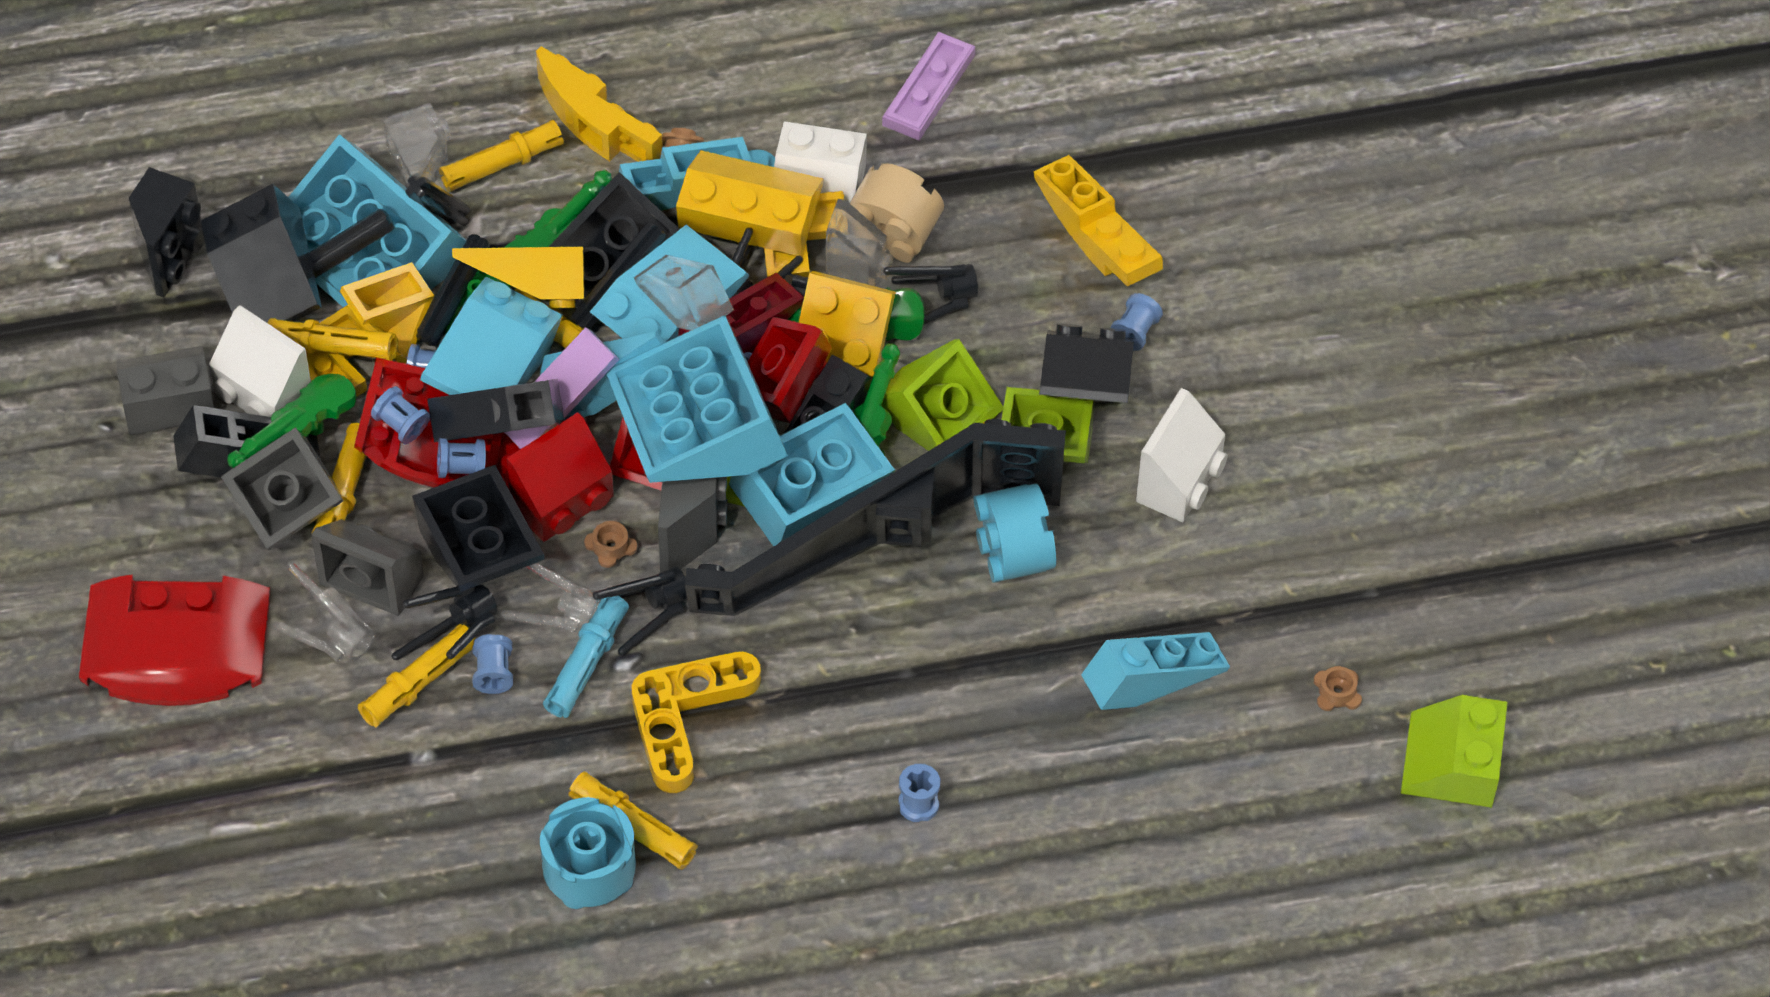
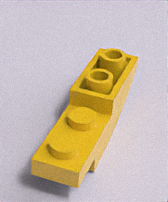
[536,46,663,162]
[1033,155,1163,287]

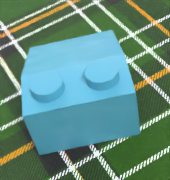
[590,224,750,342]
[420,277,563,395]
[729,403,895,546]

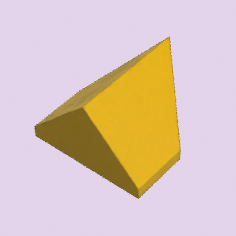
[340,262,434,364]

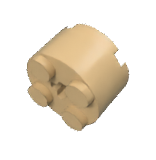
[845,164,944,263]

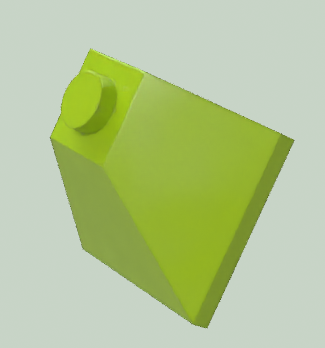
[882,339,1003,451]

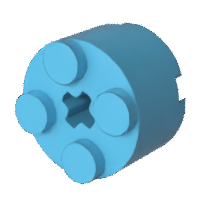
[974,483,1056,583]
[540,797,636,909]

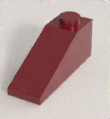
[678,272,804,353]

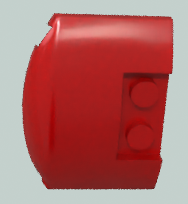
[354,357,520,489]
[79,574,271,706]

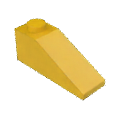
[452,247,584,308]

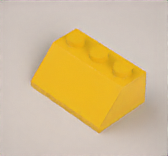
[676,150,824,256]

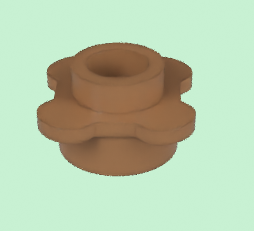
[662,128,704,147]
[584,521,637,568]
[1314,666,1362,711]

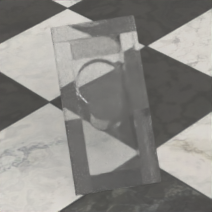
[383,103,451,188]
[826,199,893,287]
[634,255,734,331]

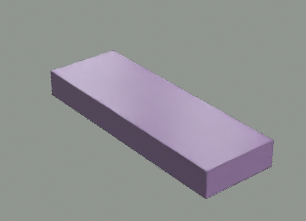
[882,32,975,141]
[505,327,620,449]

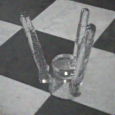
[273,562,375,662]
[494,562,601,633]

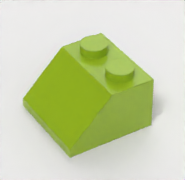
[1001,387,1094,463]
[1400,695,1508,808]

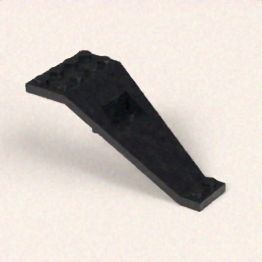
[685,419,1066,616]

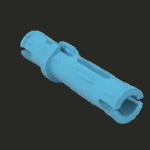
[543,595,629,718]

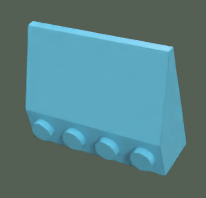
[288,134,466,307]
[606,315,788,483]

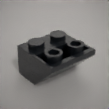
[129,167,205,298]

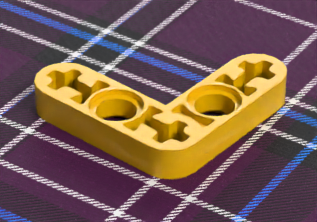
[631,651,761,793]

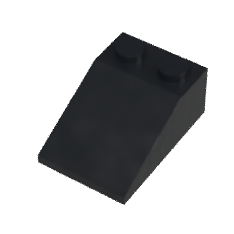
[549,172,680,321]
[201,184,322,323]
[1039,324,1134,403]
[412,465,545,592]

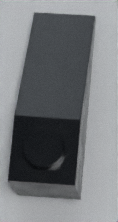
[173,405,321,477]

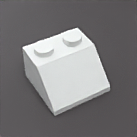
[774,121,867,230]
[209,305,311,417]
[1136,388,1228,522]

